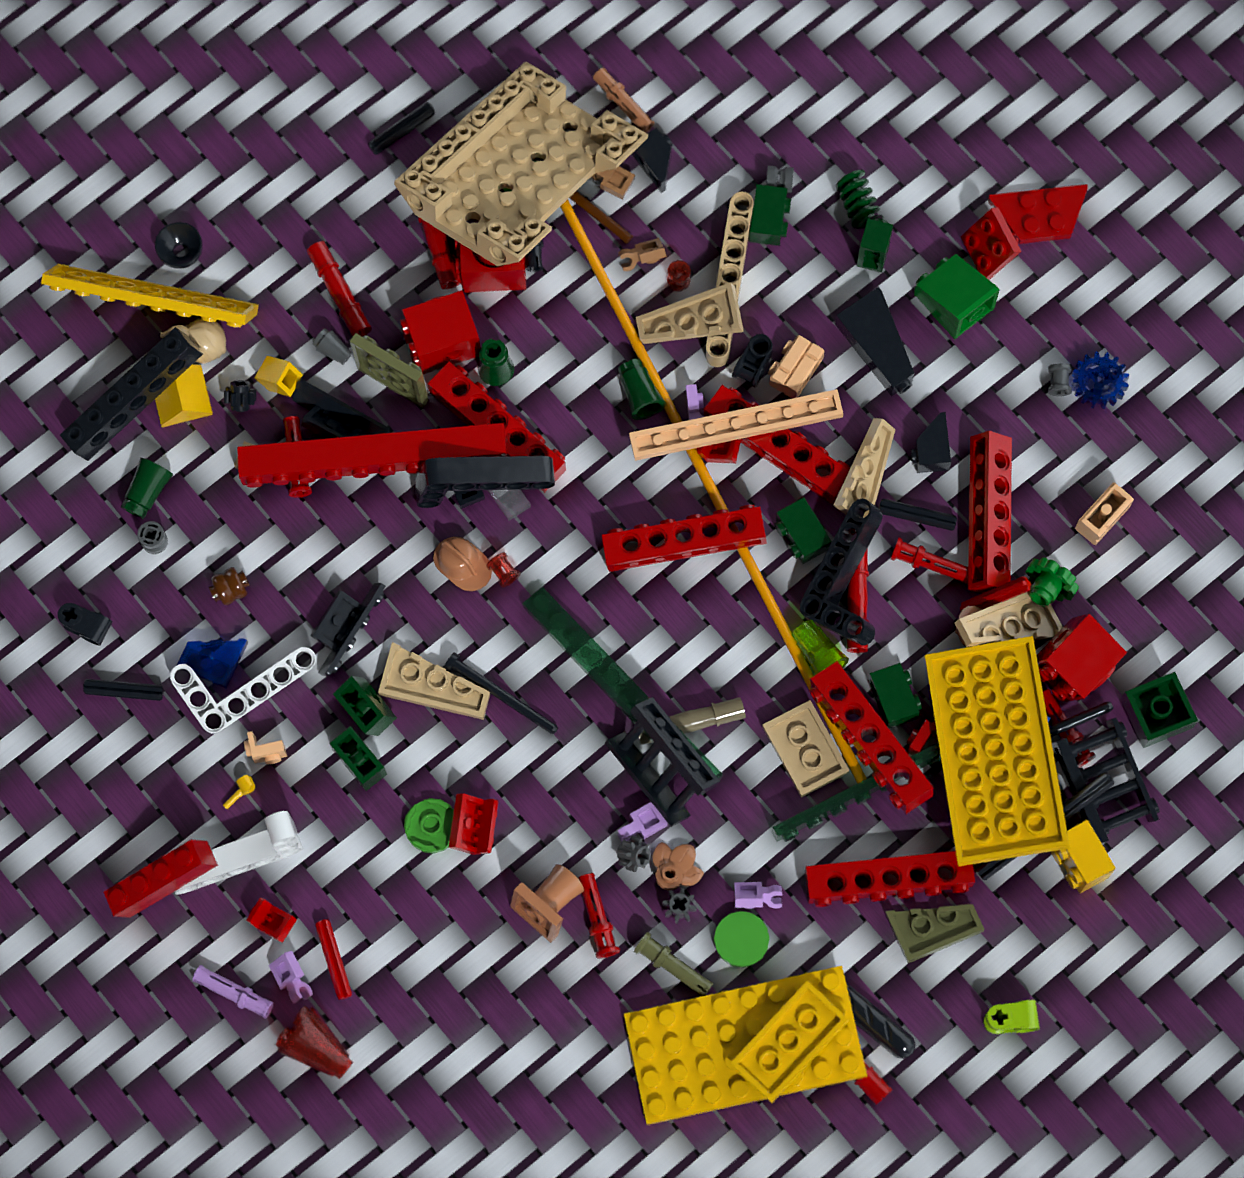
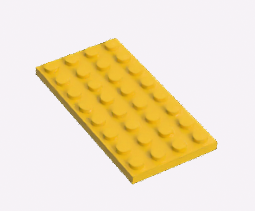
[925,636,1070,866]
[624,966,867,1125]

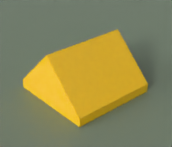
[155,364,213,427]

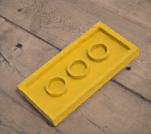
[730,981,849,1103]

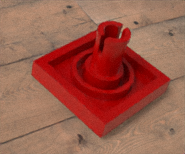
[960,207,1022,279]

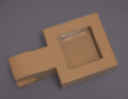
[591,166,635,200]
[618,238,666,271]

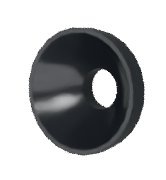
[155,222,203,269]

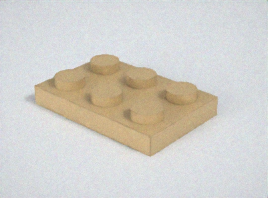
[762,700,850,798]

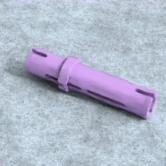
[192,965,274,1019]

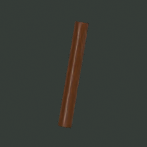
[569,191,633,244]

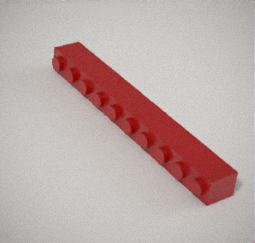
[237,423,508,488]

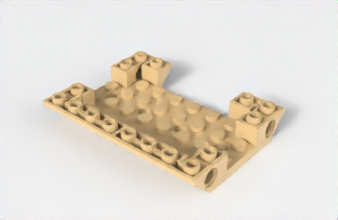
[394,62,648,266]

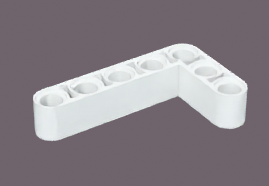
[170,647,316,734]
[174,811,303,895]

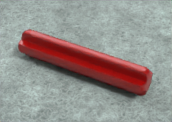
[960,576,1031,611]
[315,919,352,1000]

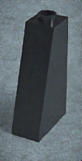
[835,287,914,397]

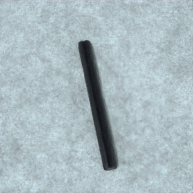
[976,772,1115,880]

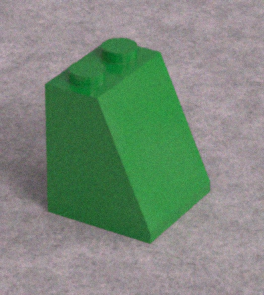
[914,254,1000,340]

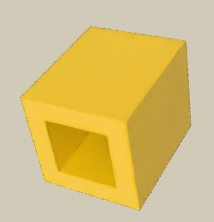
[254,356,303,397]

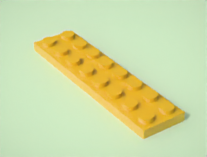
[41,264,259,327]

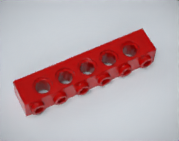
[427,362,566,493]
[704,385,850,505]
[968,431,1012,594]
[602,505,767,572]
[809,661,933,814]
[805,851,975,907]

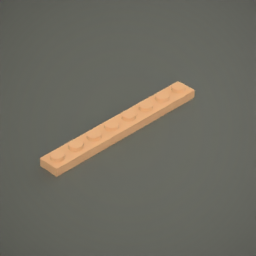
[629,389,843,461]

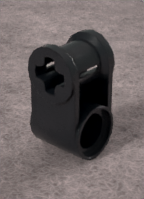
[732,334,772,388]
[57,603,113,646]

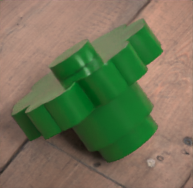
[1025,557,1079,607]

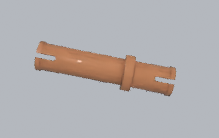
[593,68,655,133]

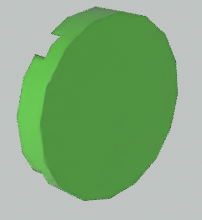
[404,798,454,854]
[714,911,770,968]

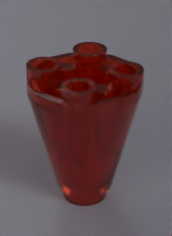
[275,1005,353,1079]

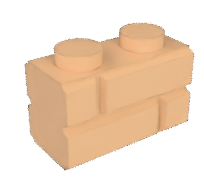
[768,335,825,399]
[1075,482,1134,546]

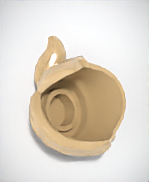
[160,318,226,364]

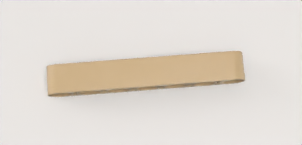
[706,192,753,367]

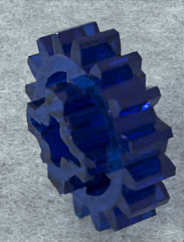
[1071,351,1129,409]

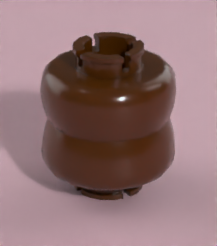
[209,567,250,606]

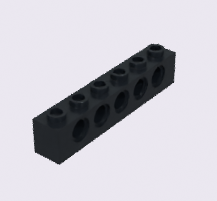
[60,327,203,461]

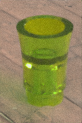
[791,620,849,675]

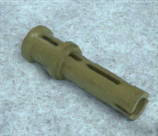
[634,932,714,996]

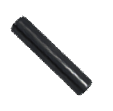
[368,102,435,155]
[879,499,957,531]
[83,679,164,701]

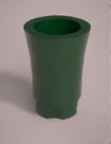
[478,339,514,386]
[618,359,666,420]
[121,457,173,519]

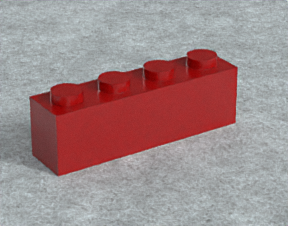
[103,839,218,918]

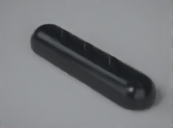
[846,982,916,1059]

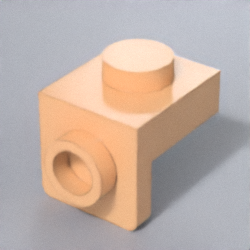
[244,731,287,764]

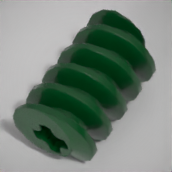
[836,170,883,229]

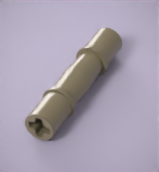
[638,697,746,745]

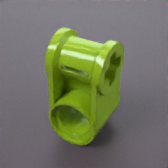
[983,1000,1040,1034]

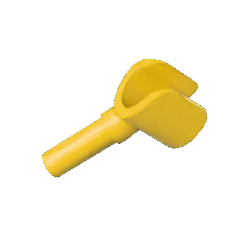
[223,775,255,809]

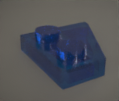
[176,638,248,688]

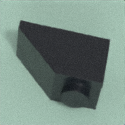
[632,128,673,193]
[911,412,951,473]

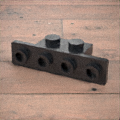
[292,379,389,439]
[310,583,386,676]

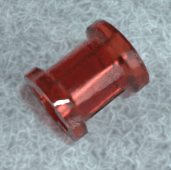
[667,260,691,292]
[486,552,521,588]

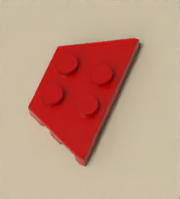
[988,184,1088,244]

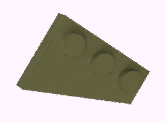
[885,904,984,963]

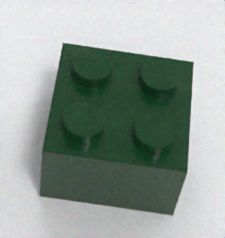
[1120,672,1198,748]

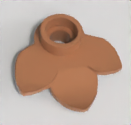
[652,842,704,890]

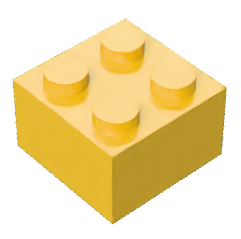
[1051,820,1116,894]

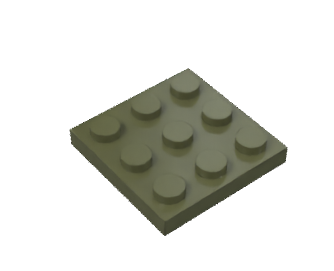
[350,333,429,408]

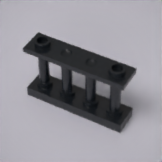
[605,697,720,827]
[1052,717,1160,843]

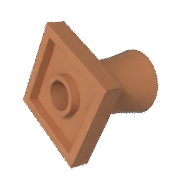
[510,864,584,943]

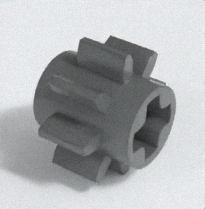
[617,836,651,872]
[663,888,697,924]

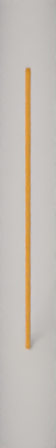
[560,199,868,786]

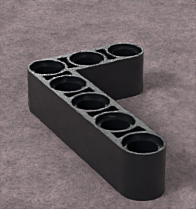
[415,456,555,508]
[800,498,883,646]

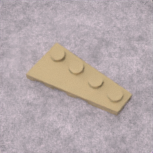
[636,282,744,344]
[833,418,895,518]
[954,591,1063,647]
[378,642,490,720]

